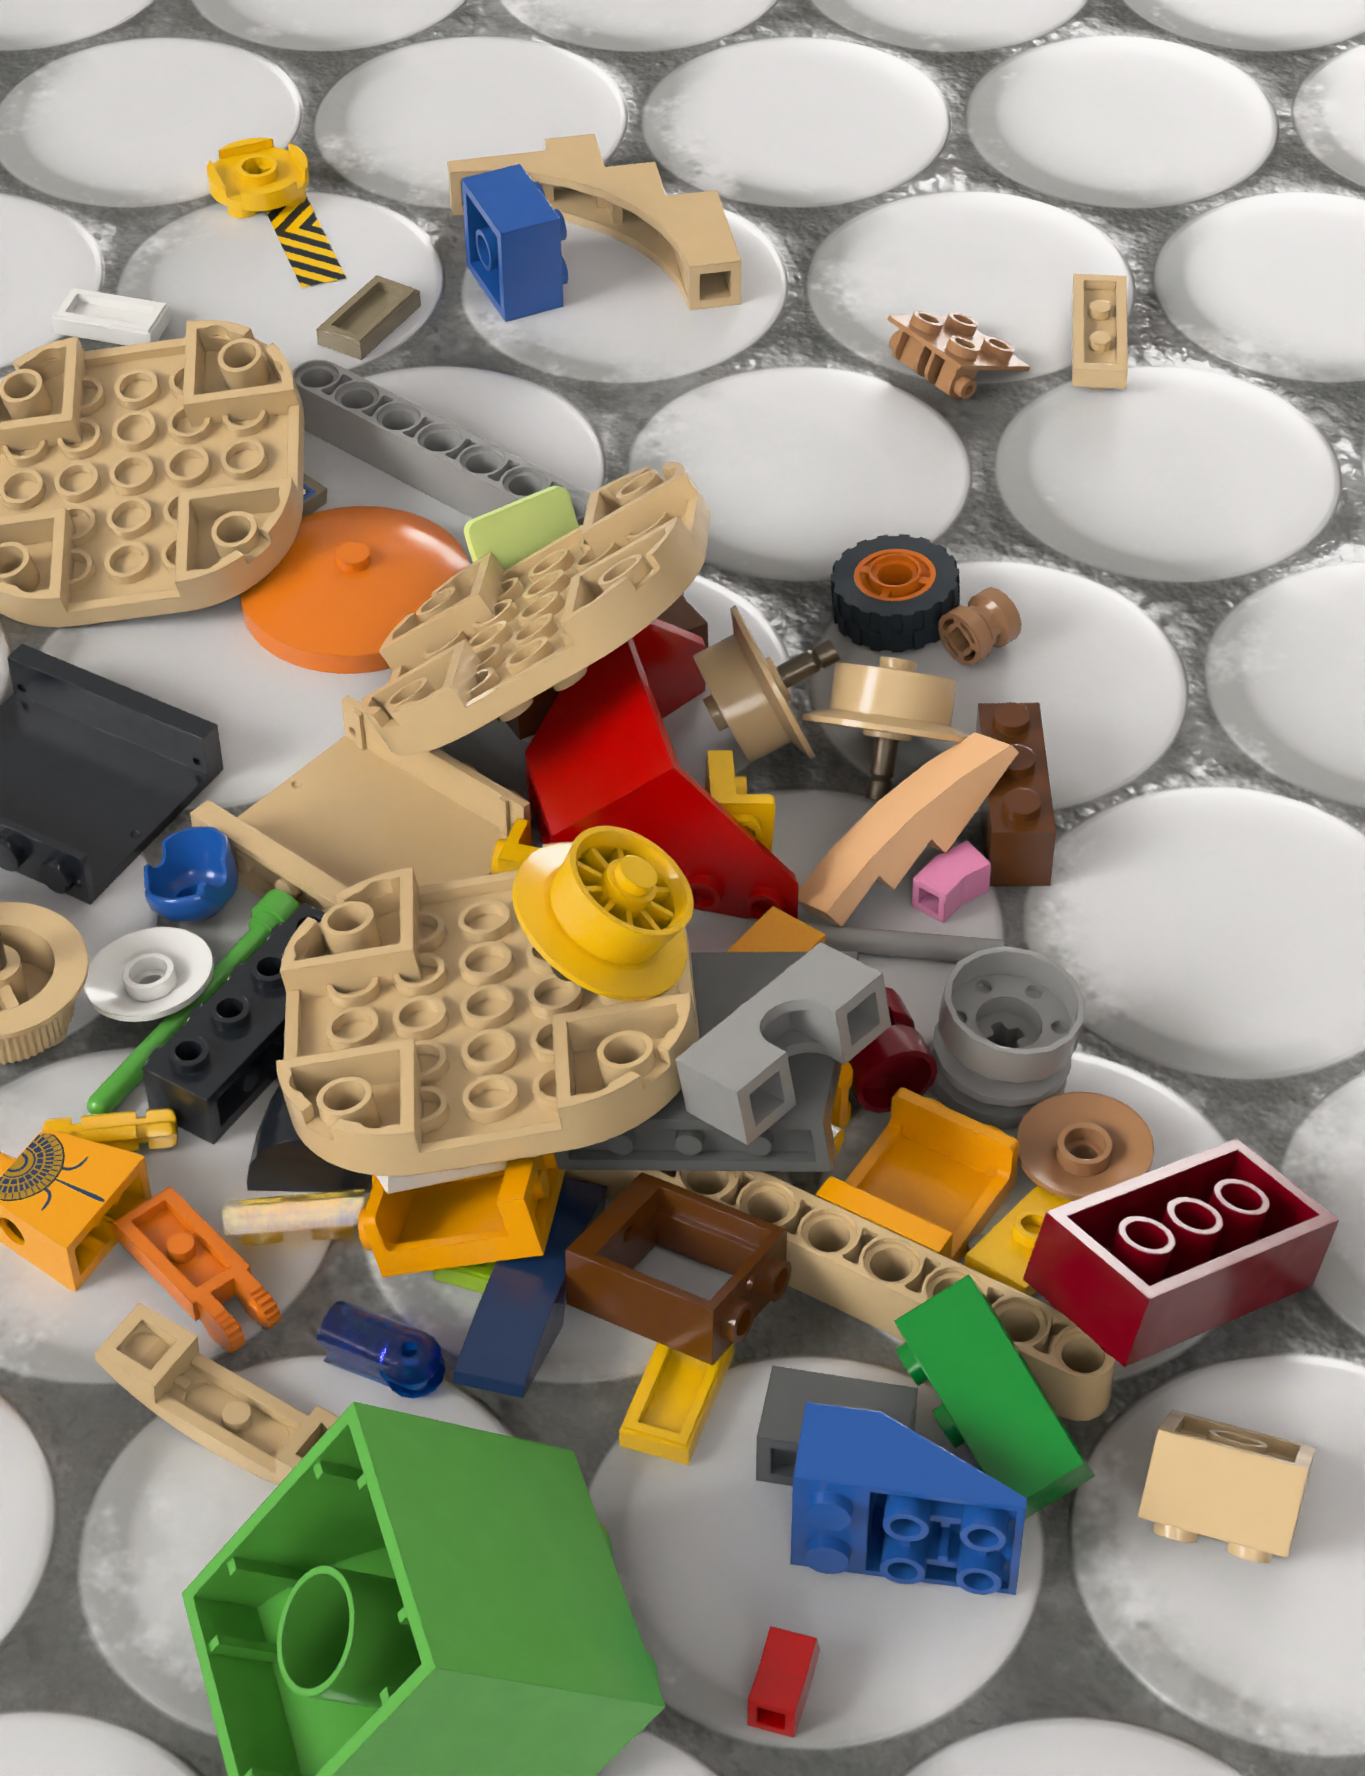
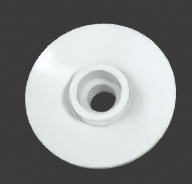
[84,927,214,1022]

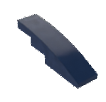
[453,1178,607,1398]

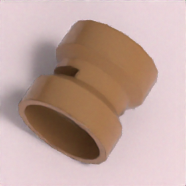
[938,587,1022,666]

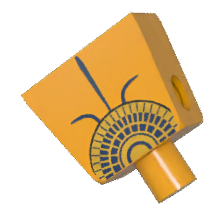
[0,1130,152,1292]

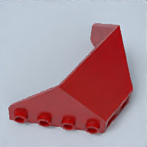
[525,618,799,919]

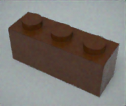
[976,702,1056,887]

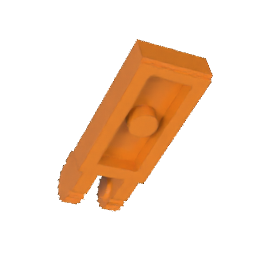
[112,1187,282,1354]

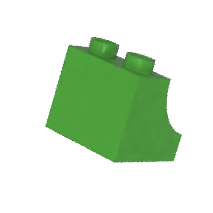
[182,1401,666,1776]

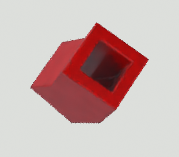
[747,1626,820,1738]

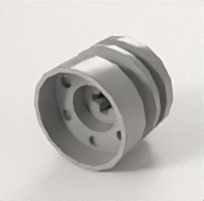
[930,946,1085,1129]

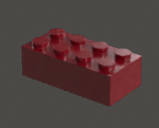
[1023,1138,1340,1367]

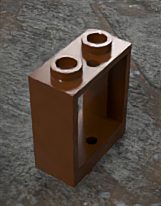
[565,1172,792,1366]

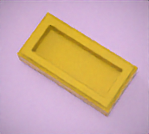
[619,1342,735,1465]

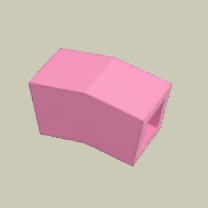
[911,840,991,923]

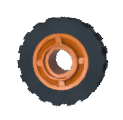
[831,534,960,653]

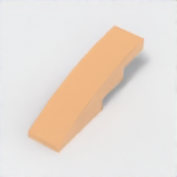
[798,732,1019,927]

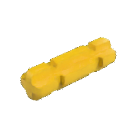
[42,1107,178,1152]

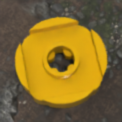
[206,137,309,219]

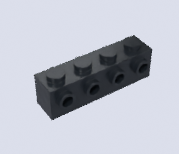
[142,903,325,1145]

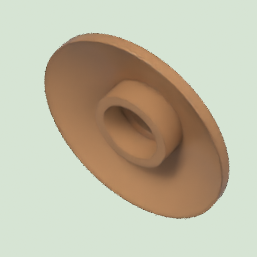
[1016,1092,1154,1201]

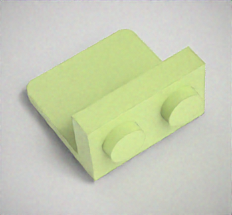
[464,486,579,570]

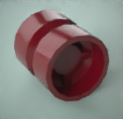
[848,987,938,1113]

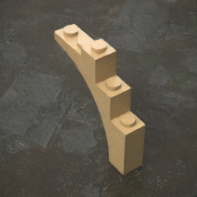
[447,134,741,310]

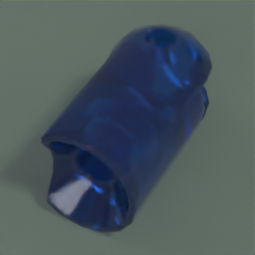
[316,1300,446,1399]

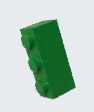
[894,1274,1095,1519]

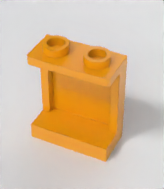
[816,1087,1020,1263]
[358,1153,566,1277]

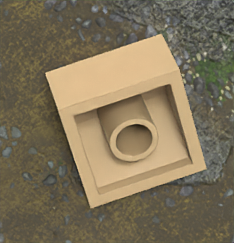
[1138,1409,1316,1563]

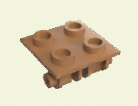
[887,311,1030,400]

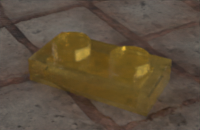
[222,1189,367,1246]

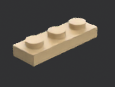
[1072,274,1128,390]

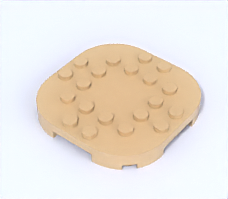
[0,320,305,628]
[361,462,711,756]
[276,842,699,1176]

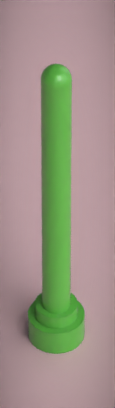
[87,889,301,1115]

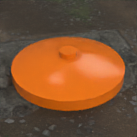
[239,506,469,674]

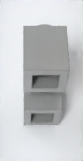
[675,942,891,1145]

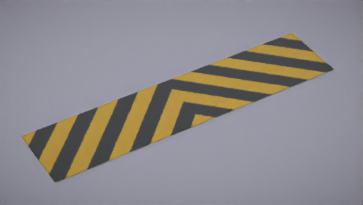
[266,195,347,288]

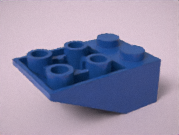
[790,1402,1027,1595]

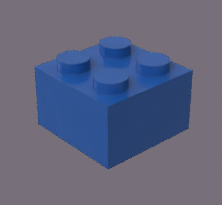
[461,164,568,322]

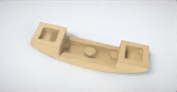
[95,1303,339,1485]

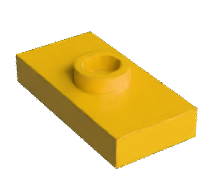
[964,1185,1072,1296]

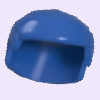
[144,827,239,923]

